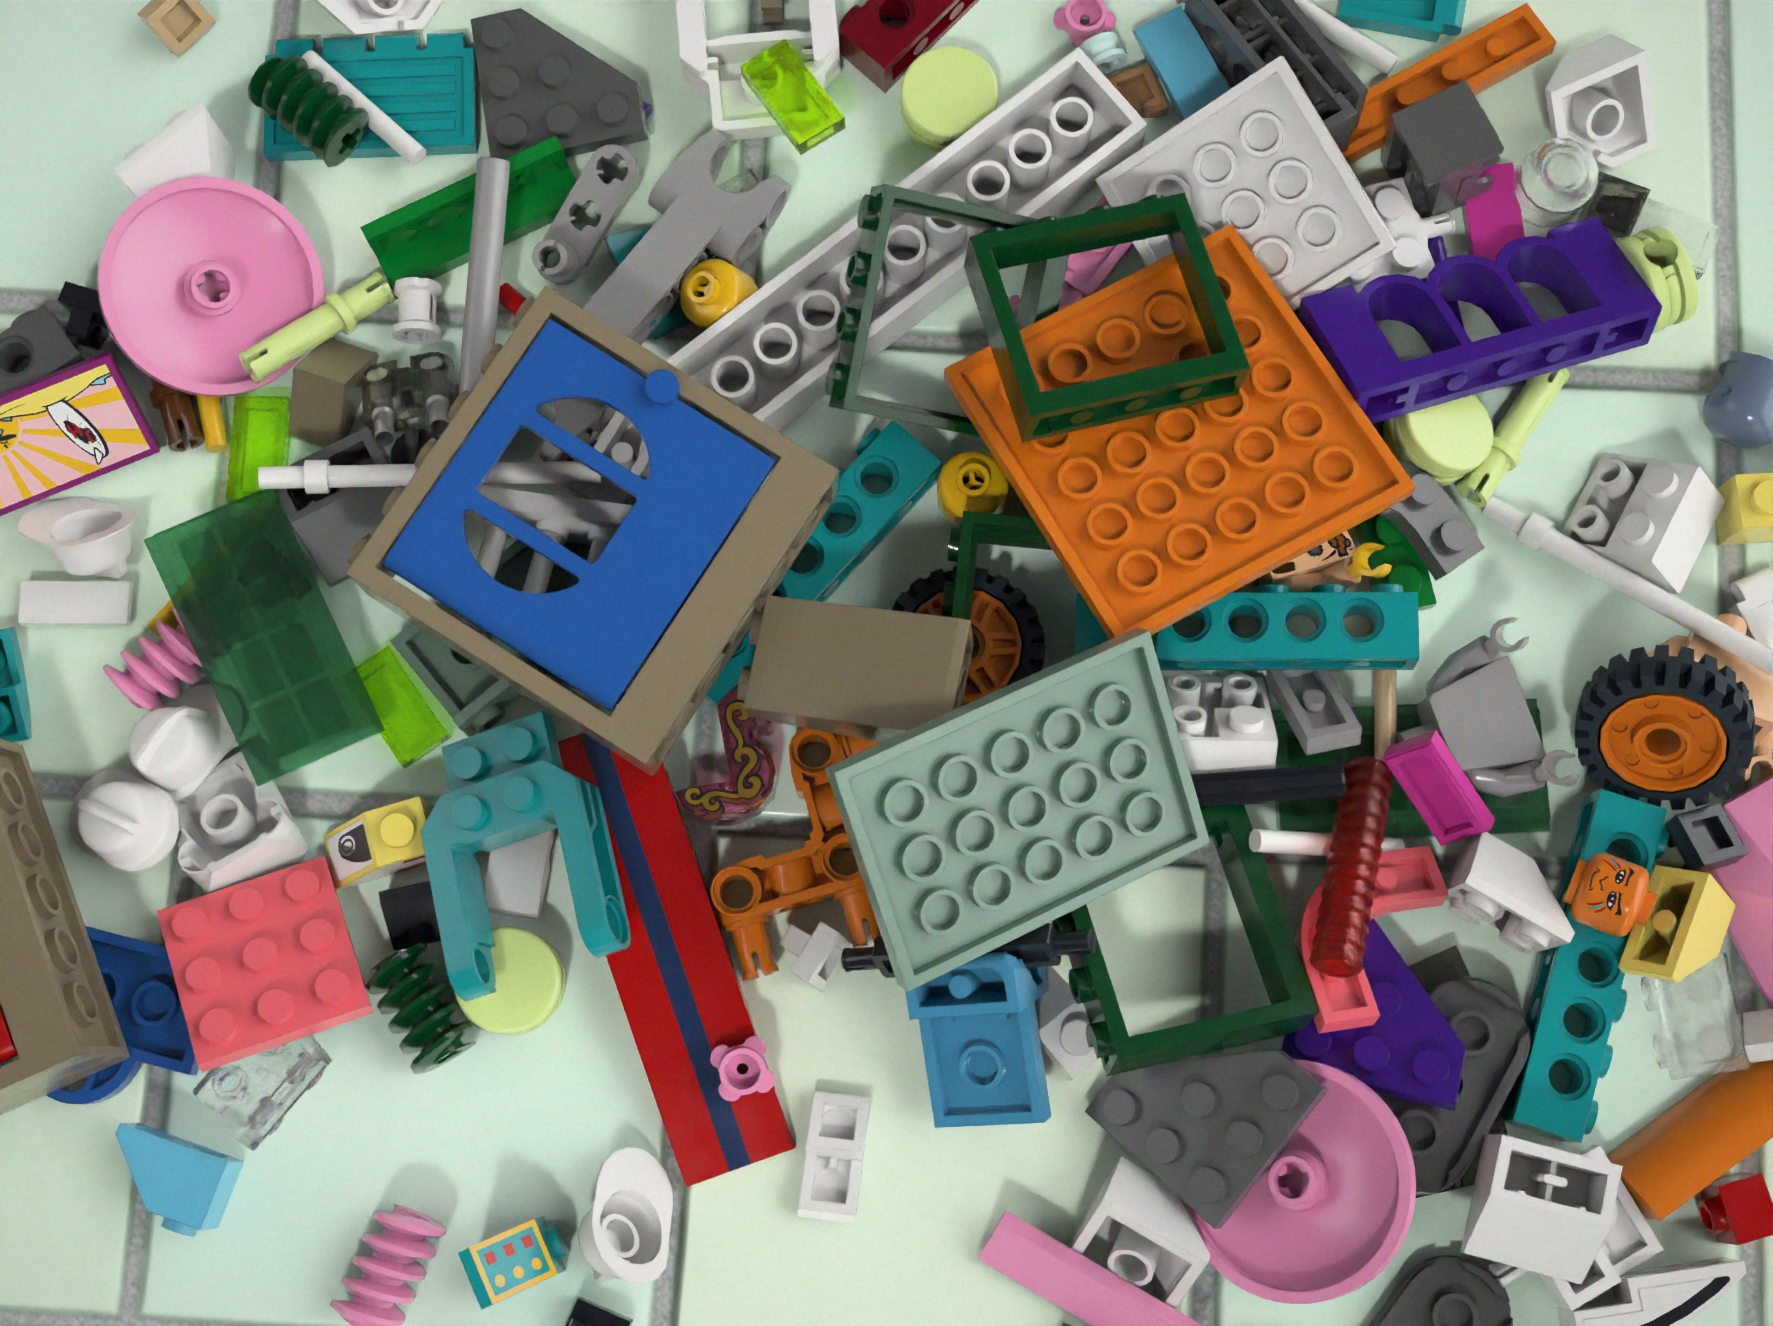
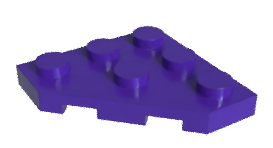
[1281,919,1466,1111]

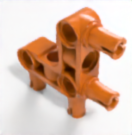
[710,728,881,981]

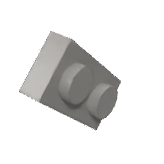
[1266,670,1362,756]

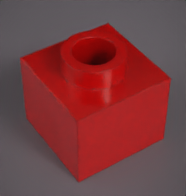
[1698,1172,1773,1245]

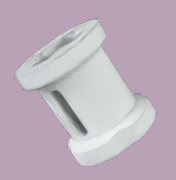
[392,277,442,345]

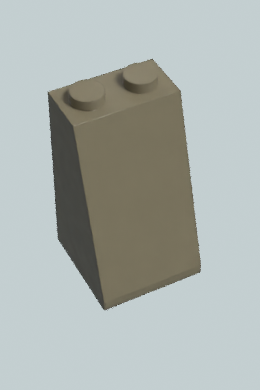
[737,595,974,742]

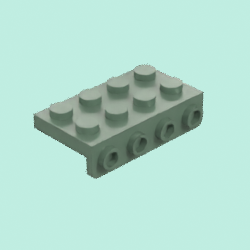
[390,540,591,737]

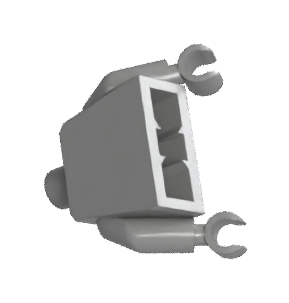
[1397,617,1580,797]

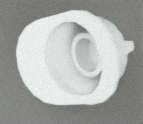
[17,497,138,578]
[128,684,244,802]
[69,769,180,872]
[578,1147,673,1285]

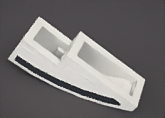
[1557,1257,1747,1326]

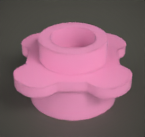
[1053,0,1116,48]
[710,1036,775,1101]

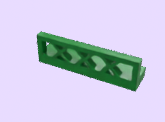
[360,135,582,291]

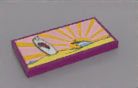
[0,350,161,516]

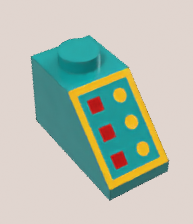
[458,1216,569,1310]

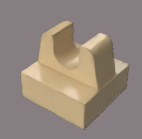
[137,0,216,57]

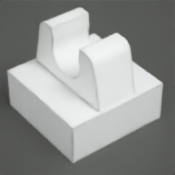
[779,921,852,993]

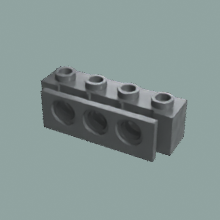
[1184,0,1368,152]

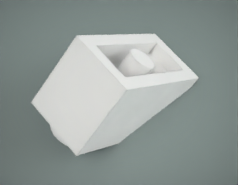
[1035,966,1099,1081]

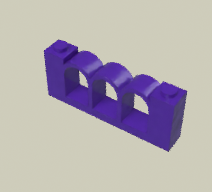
[1297,216,1663,424]

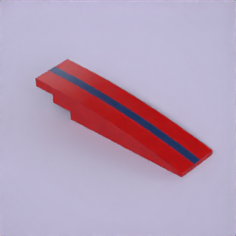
[558,733,795,1187]

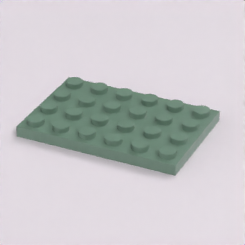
[825,627,1210,992]

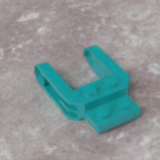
[420,711,631,1001]

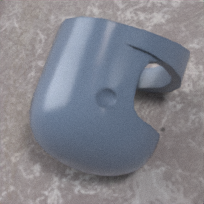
[1702,351,1773,449]

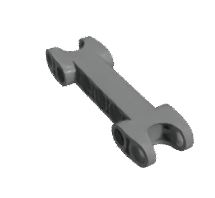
[540,130,790,461]

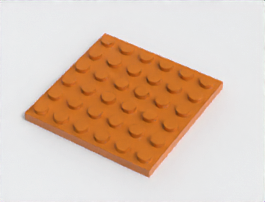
[944,224,1416,640]

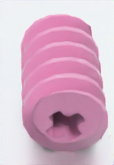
[102,595,234,711]
[330,1204,448,1326]

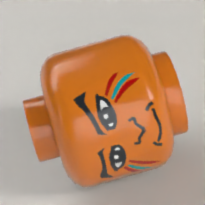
[1563,852,1658,937]

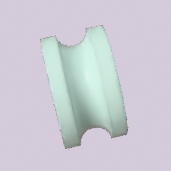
[1078,31,1127,77]

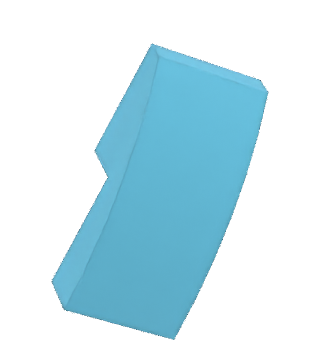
[1132,6,1229,122]

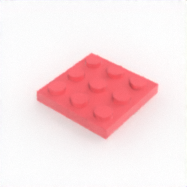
[157,855,374,1073]

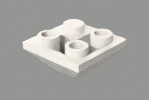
[113,101,237,199]
[1163,673,1278,774]
[1444,832,1575,954]

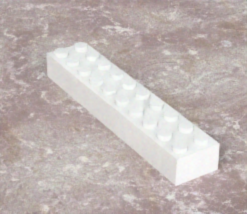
[666,47,1148,431]

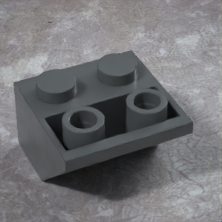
[274,426,396,587]

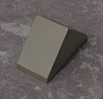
[288,338,379,448]

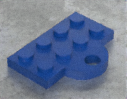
[47,926,199,1105]

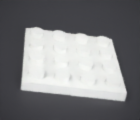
[1095,56,1398,311]

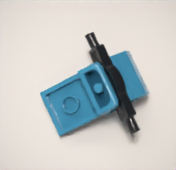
[841,923,1096,1128]

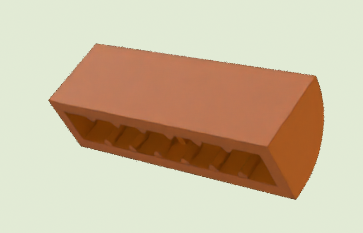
[1606,1052,1773,1221]

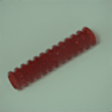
[1309,756,1395,978]

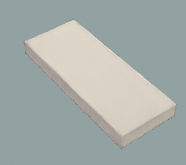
[17,580,134,626]

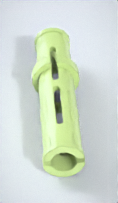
[238,272,395,383]
[1456,368,1570,507]

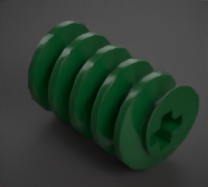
[248,56,369,168]
[366,942,476,1074]

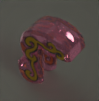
[675,689,778,827]

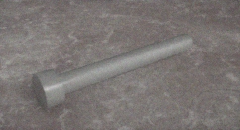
[449,157,510,423]

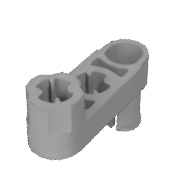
[532,144,642,285]

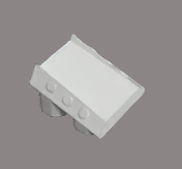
[175,746,308,895]

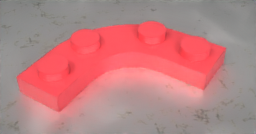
[1295,845,1449,1034]

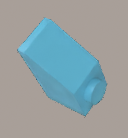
[116,1123,244,1237]

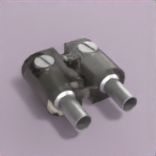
[362,352,458,447]

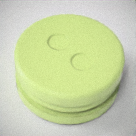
[901,46,999,152]
[1615,226,1698,334]
[1383,394,1493,487]
[455,926,566,1035]

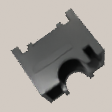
[1381,80,1504,218]

